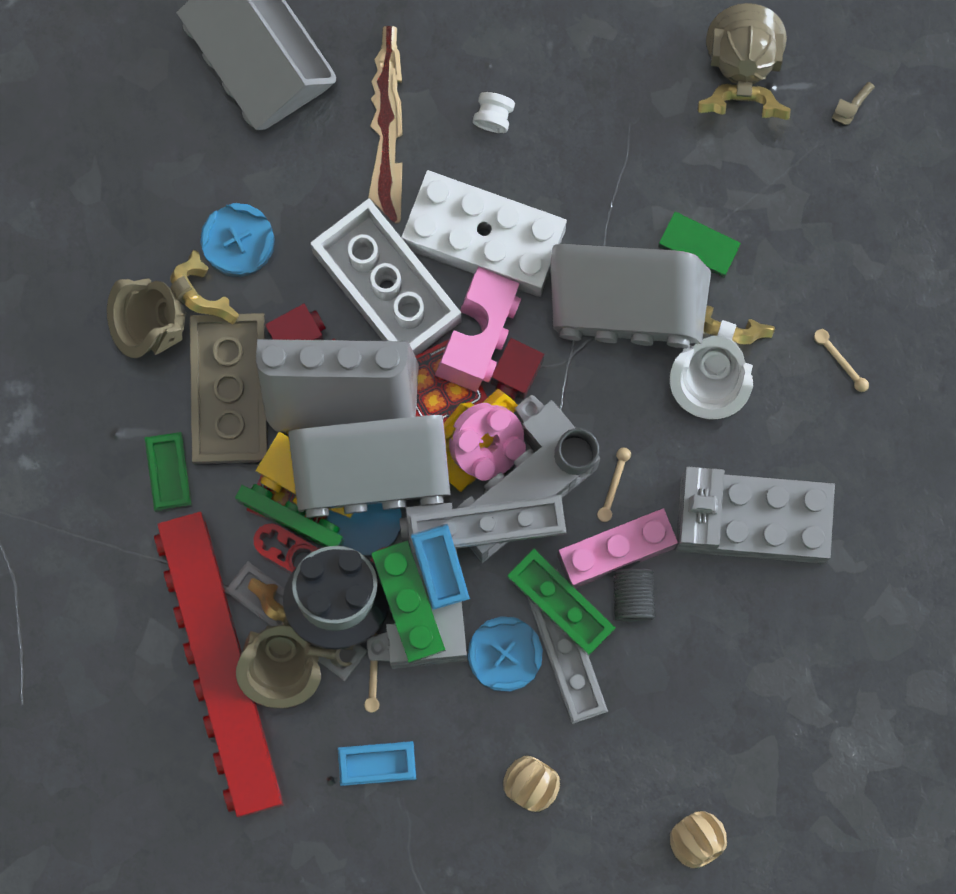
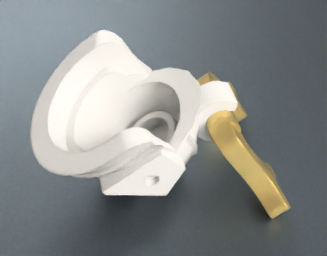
[670,306,775,419]

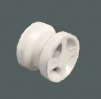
[473,92,515,133]

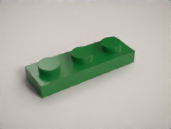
[235,484,345,547]
[371,540,446,664]
[507,549,615,656]

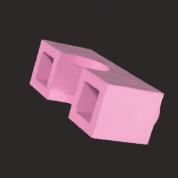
[435,266,521,392]
[557,508,678,588]

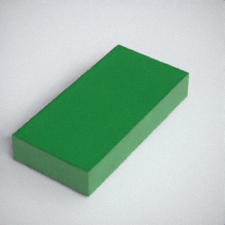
[658,211,741,278]
[144,432,193,512]

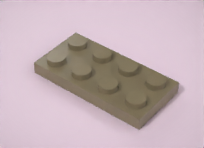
[190,313,268,464]

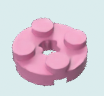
[449,403,526,481]

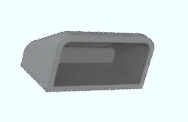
[176,0,336,130]
[551,244,711,348]
[256,339,419,434]
[288,415,451,518]

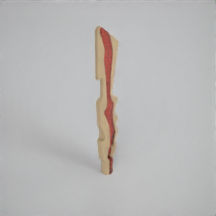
[368,26,403,224]

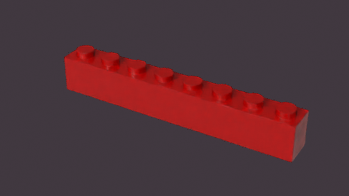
[154,511,284,818]

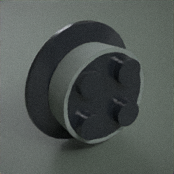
[283,546,389,649]

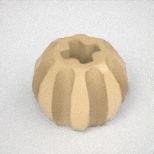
[503,756,560,812]
[670,811,727,868]

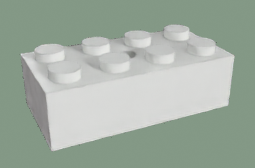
[401,170,567,297]
[310,198,462,356]

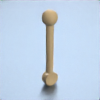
[814,329,869,392]
[597,447,631,522]
[364,633,380,712]

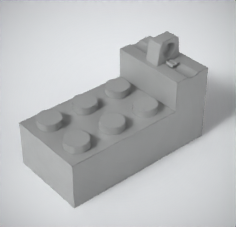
[457,395,600,563]
[676,467,835,564]
[367,503,467,669]

